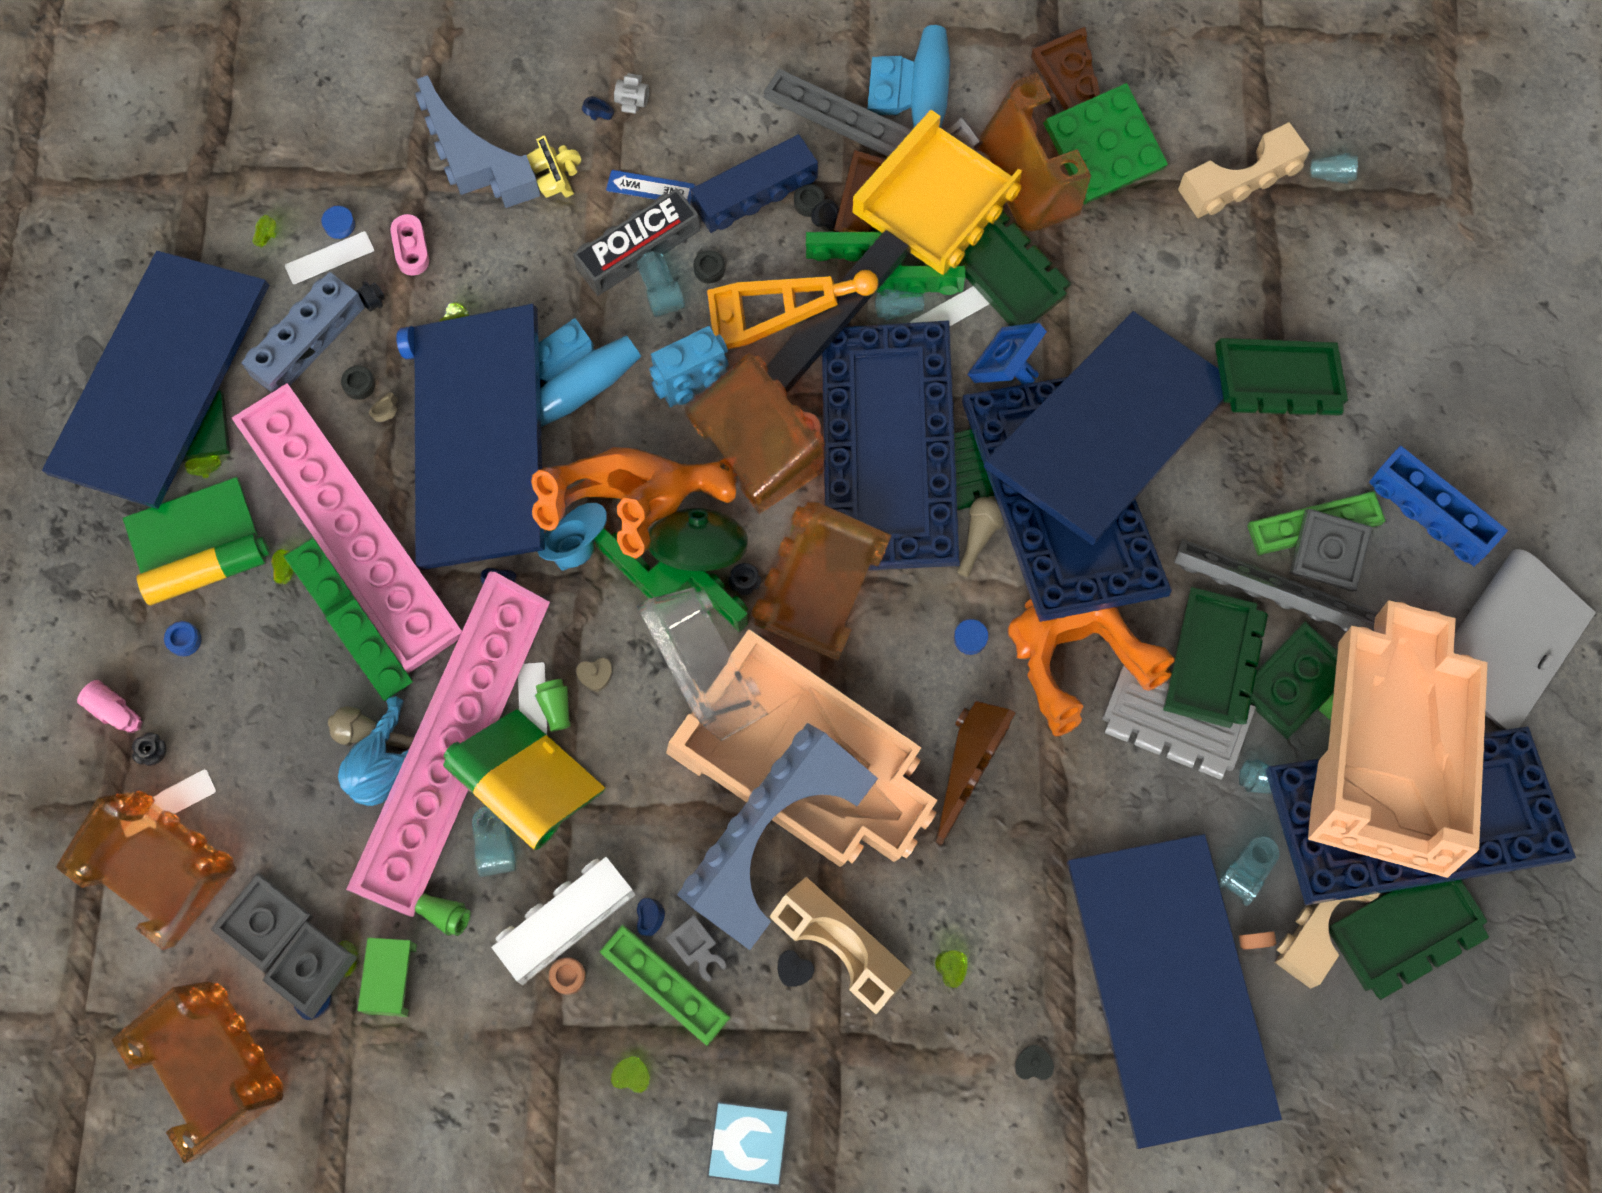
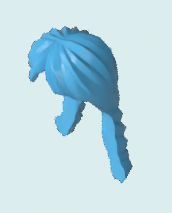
[338,696,409,806]

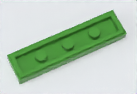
[1247,491,1386,556]
[599,925,731,1047]

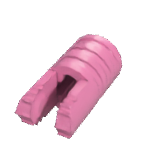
[77,680,143,733]

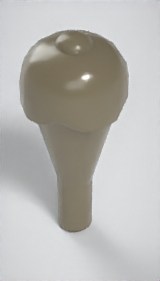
[957,496,1004,577]
[328,706,414,750]

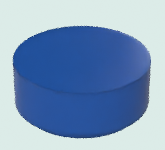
[321,206,355,239]
[396,326,414,360]
[954,619,988,655]
[164,621,201,657]

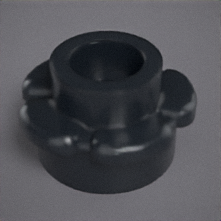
[356,281,385,312]
[728,563,761,595]
[132,733,166,766]

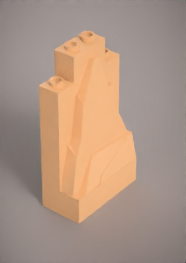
[1308,600,1488,878]
[666,629,938,867]

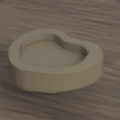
[369,392,398,422]
[576,658,613,692]

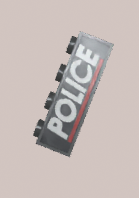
[573,189,700,296]

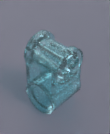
[472,806,516,878]
[1218,837,1279,906]

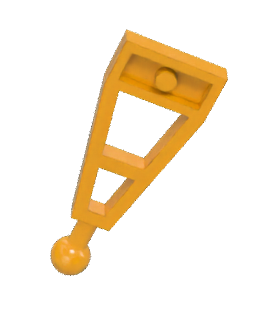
[707,270,878,349]

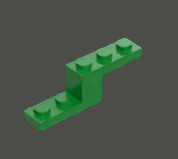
[806,232,965,295]
[594,528,749,632]
[283,537,413,701]

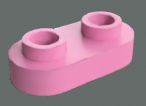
[390,214,429,276]

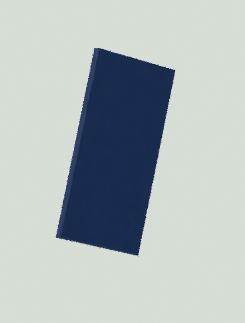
[42,250,270,509]
[414,304,545,570]
[984,311,1224,546]
[822,320,960,572]
[962,377,1172,622]
[1265,726,1576,905]
[1067,834,1282,1149]

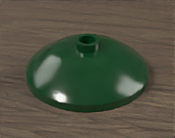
[648,508,748,571]

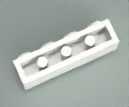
[491,857,635,985]

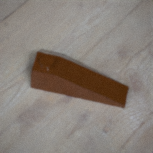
[936,701,1016,846]

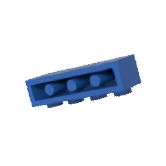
[1369,445,1508,567]

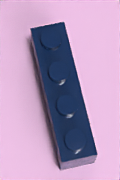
[691,134,818,233]

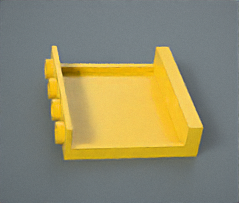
[853,110,1022,275]

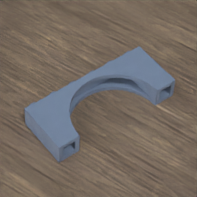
[677,723,878,950]

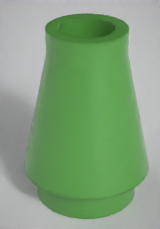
[534,679,571,732]
[415,893,471,936]

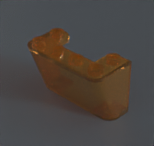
[979,72,1091,231]
[685,353,825,514]
[751,502,892,661]
[55,791,236,950]
[111,982,284,1164]

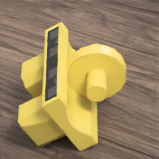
[526,136,581,198]

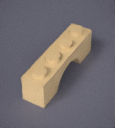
[1178,122,1310,218]
[769,877,913,1014]
[1274,893,1380,989]

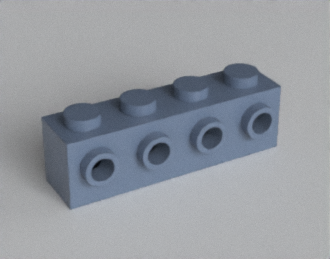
[241,272,365,393]

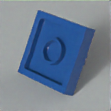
[967,323,1047,385]

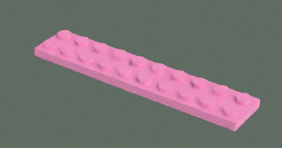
[232,383,462,674]
[346,572,550,917]

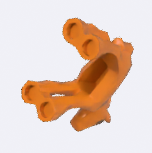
[531,447,737,559]
[1008,599,1174,736]

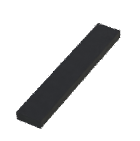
[760,230,911,395]

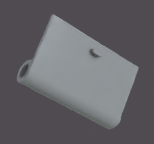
[1454,549,1596,730]

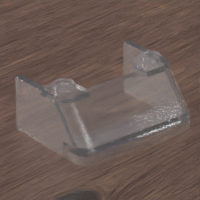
[637,587,768,741]

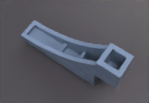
[415,75,540,208]

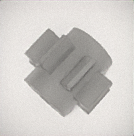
[614,73,649,114]

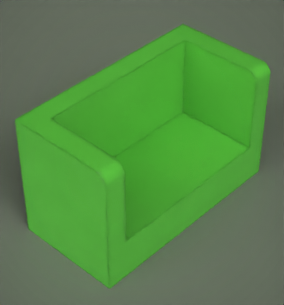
[358,938,417,1017]

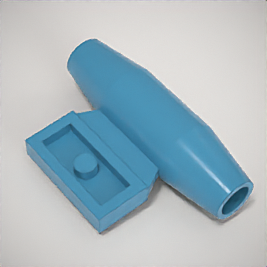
[867,25,951,129]
[539,318,642,427]

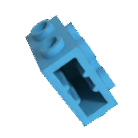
[649,326,729,407]

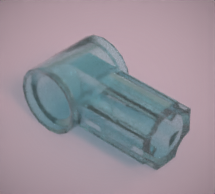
[637,251,685,318]

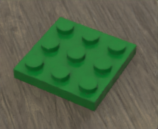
[1043,83,1168,205]

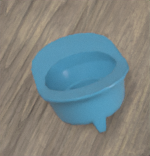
[537,503,607,571]

